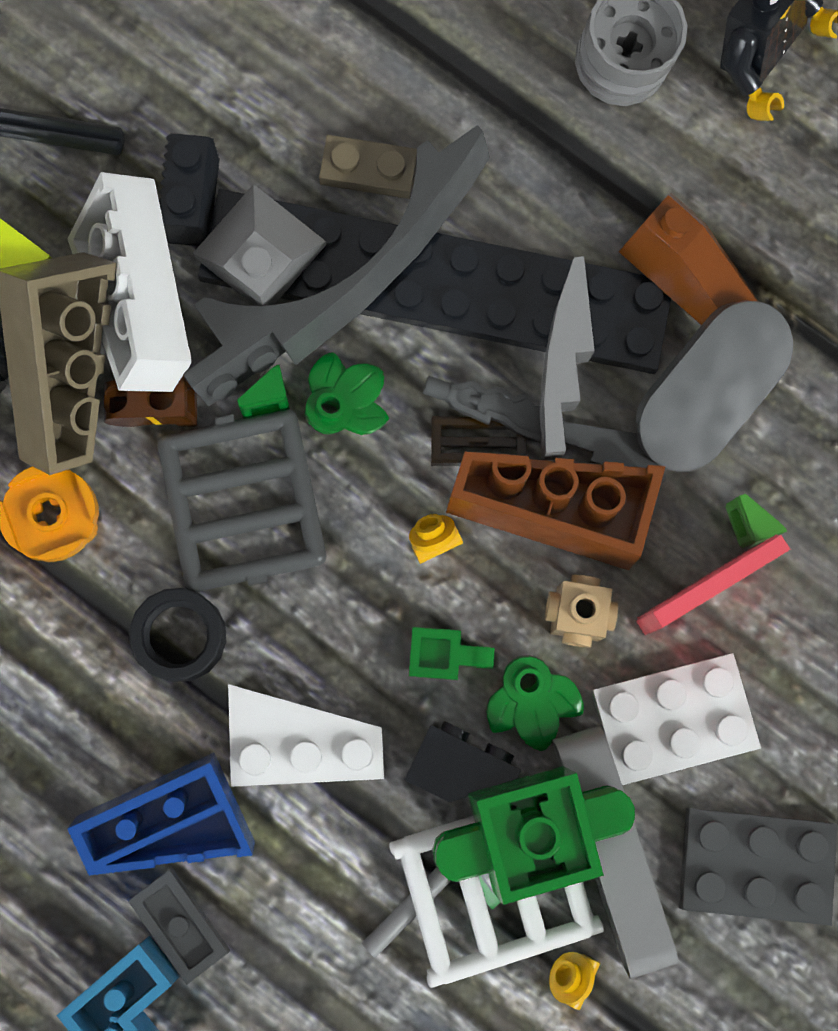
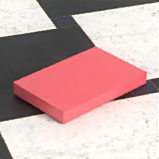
[636,534,791,635]

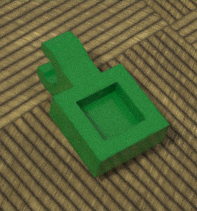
[409,627,495,681]

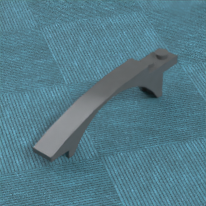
[183,125,490,407]

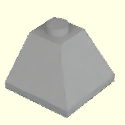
[193,184,326,306]

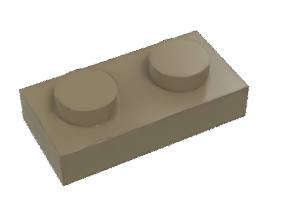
[319,135,417,199]

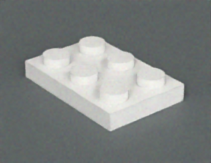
[591,653,761,785]

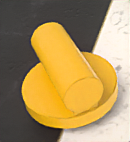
[409,514,463,564]
[549,952,601,1010]

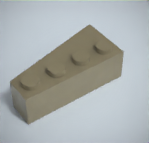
[0,252,117,475]

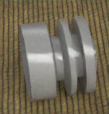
[575,0,688,106]

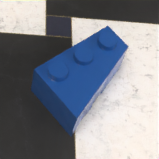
[67,753,255,876]

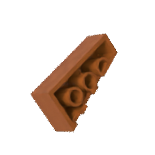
[446,451,666,570]

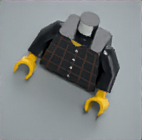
[720,0,838,121]

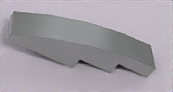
[539,256,595,460]

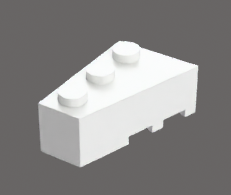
[228,684,384,787]

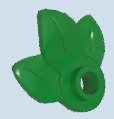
[305,352,389,435]
[486,655,584,751]

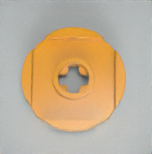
[0,466,99,562]

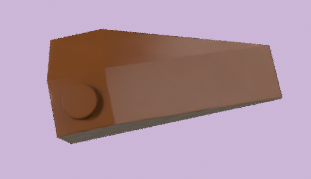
[619,193,759,325]

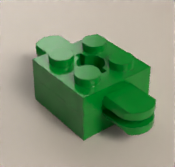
[432,766,635,905]

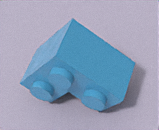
[56,936,180,1031]

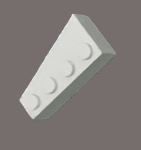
[68,172,192,392]

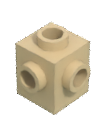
[545,575,618,648]

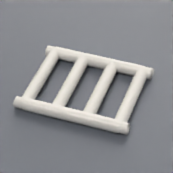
[389,816,604,988]

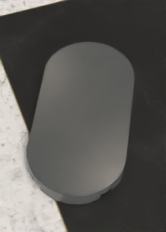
[635,300,793,472]

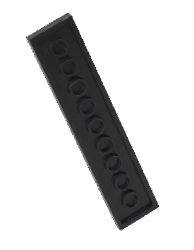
[198,189,671,375]

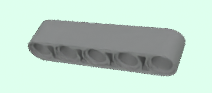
[552,725,678,979]

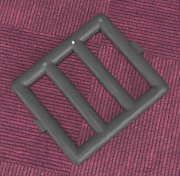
[157,409,327,592]

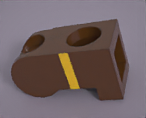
[104,375,197,427]

